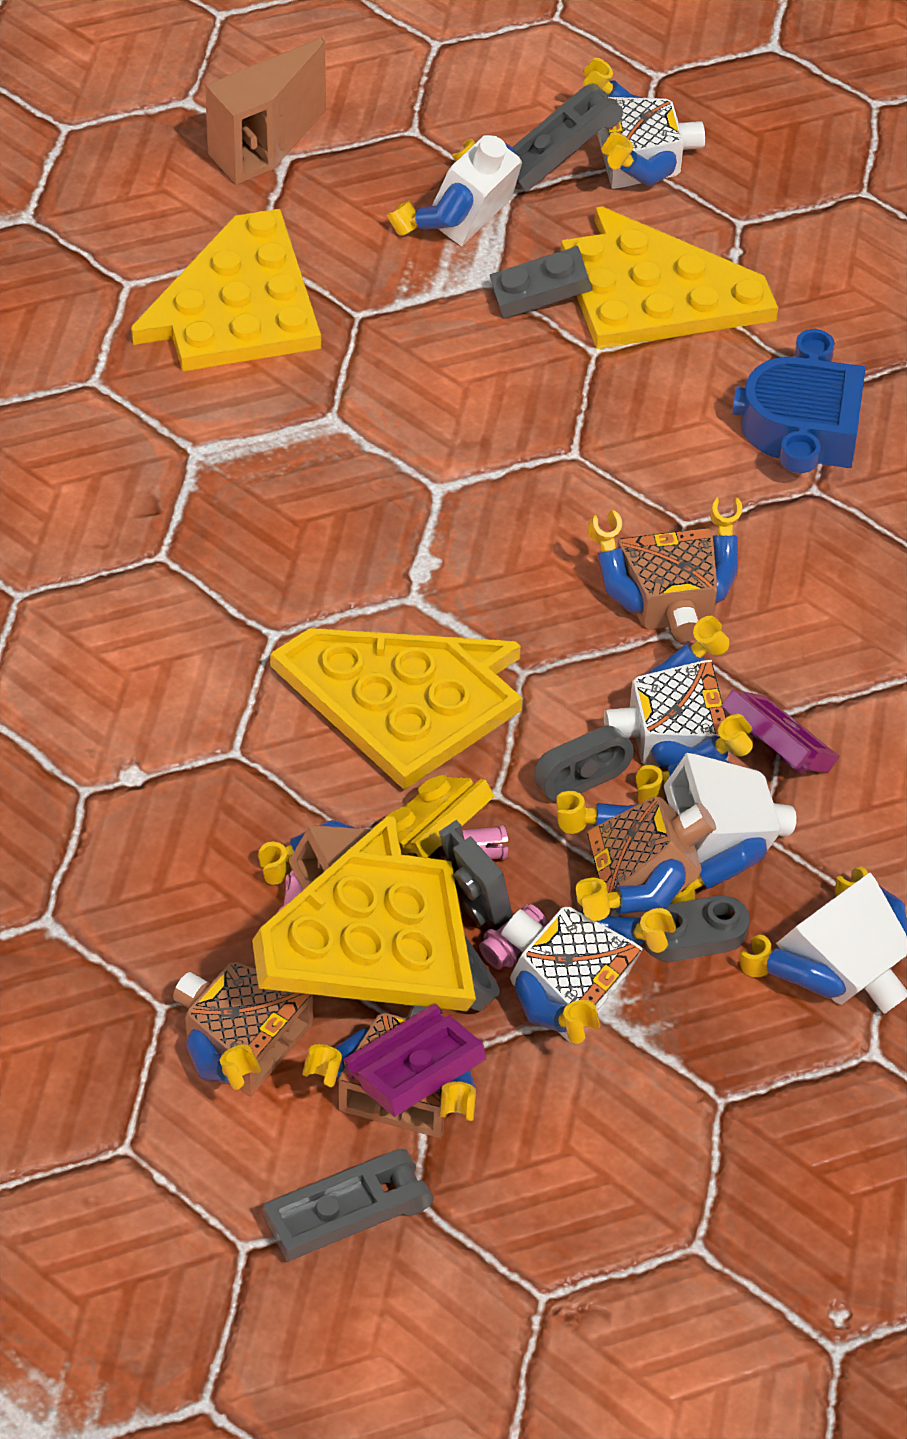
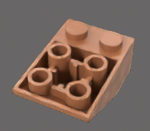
[205,37,326,185]

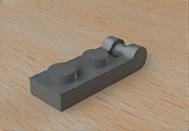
[512,83,623,192]
[263,1149,434,1262]

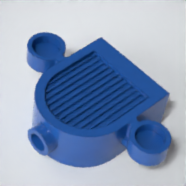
[732,329,866,473]

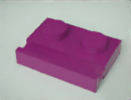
[721,689,840,774]
[343,1003,486,1117]

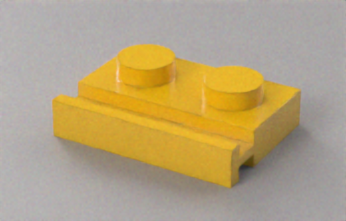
[386,775,495,858]

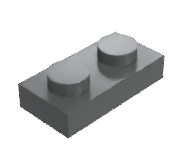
[489,246,592,319]

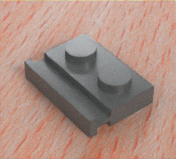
[439,820,513,930]

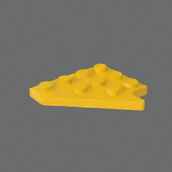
[561,206,778,350]
[131,209,321,372]
[270,628,523,790]
[252,816,476,1011]

